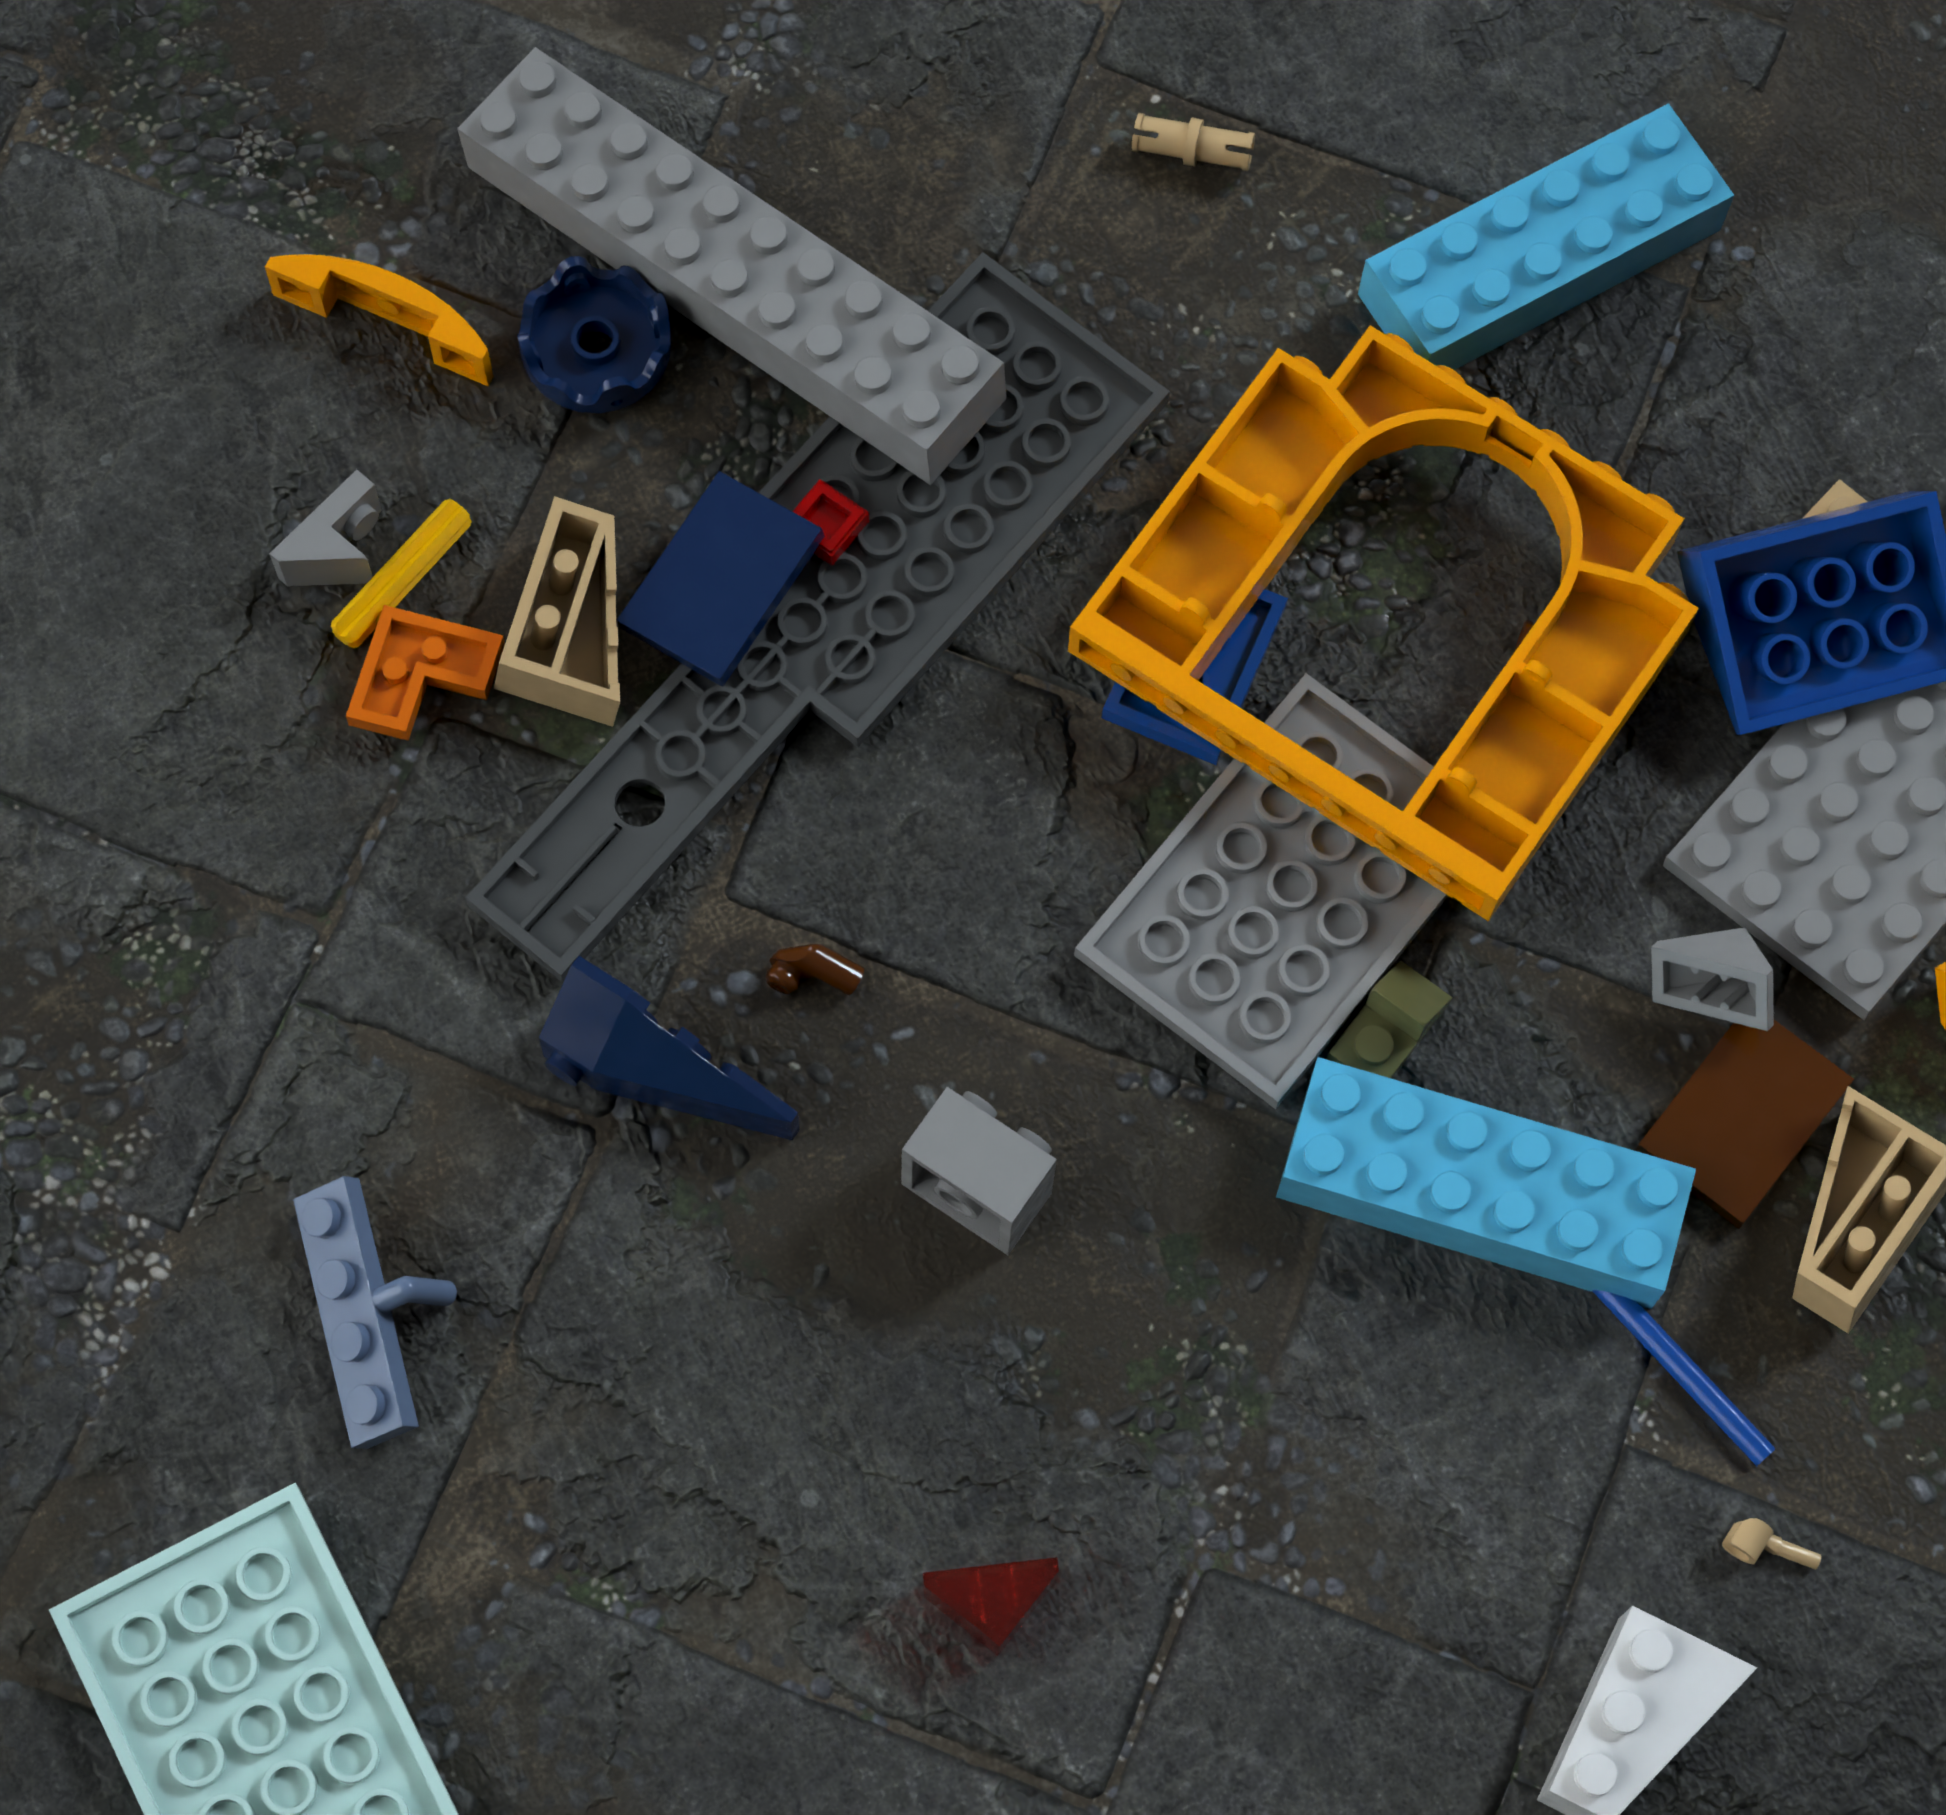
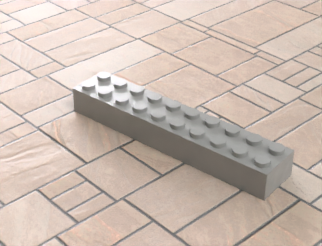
[457,47,1006,485]

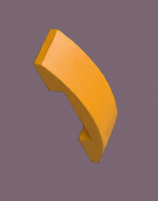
[265,254,494,386]

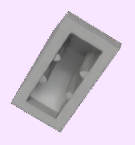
[1651,927,1774,1031]

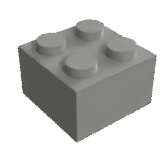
[901,1087,1057,1255]

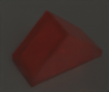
[922,1557,1059,1656]

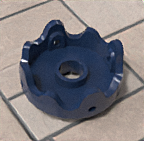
[517,256,672,414]

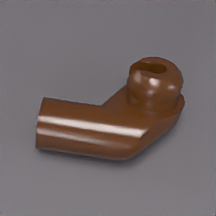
[765,944,864,996]

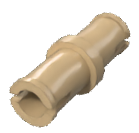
[1132,113,1255,171]

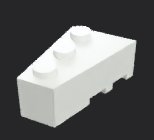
[1537,1606,1757,1815]

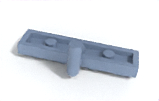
[293,1176,457,1449]

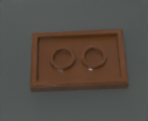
[1635,1020,1854,1229]

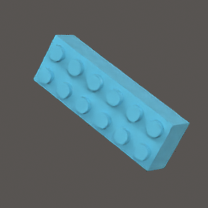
[1358,103,1734,370]
[1276,1057,1696,1309]

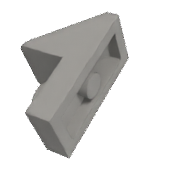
[269,470,382,586]

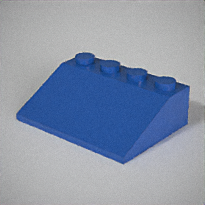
[1677,491,1946,735]

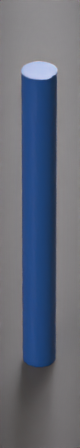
[1592,1290,1776,1466]

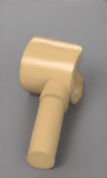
[1722,1518,1821,1570]

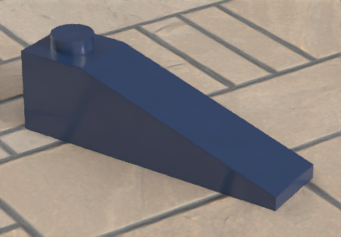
[539,955,800,1140]

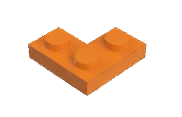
[346,605,505,741]

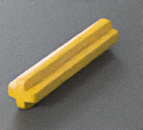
[331,499,472,649]

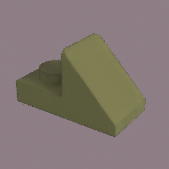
[1327,961,1453,1079]

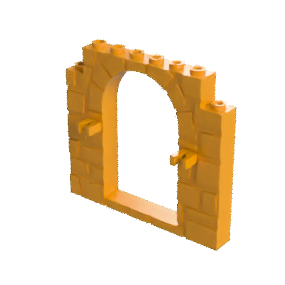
[1068,325,1699,921]

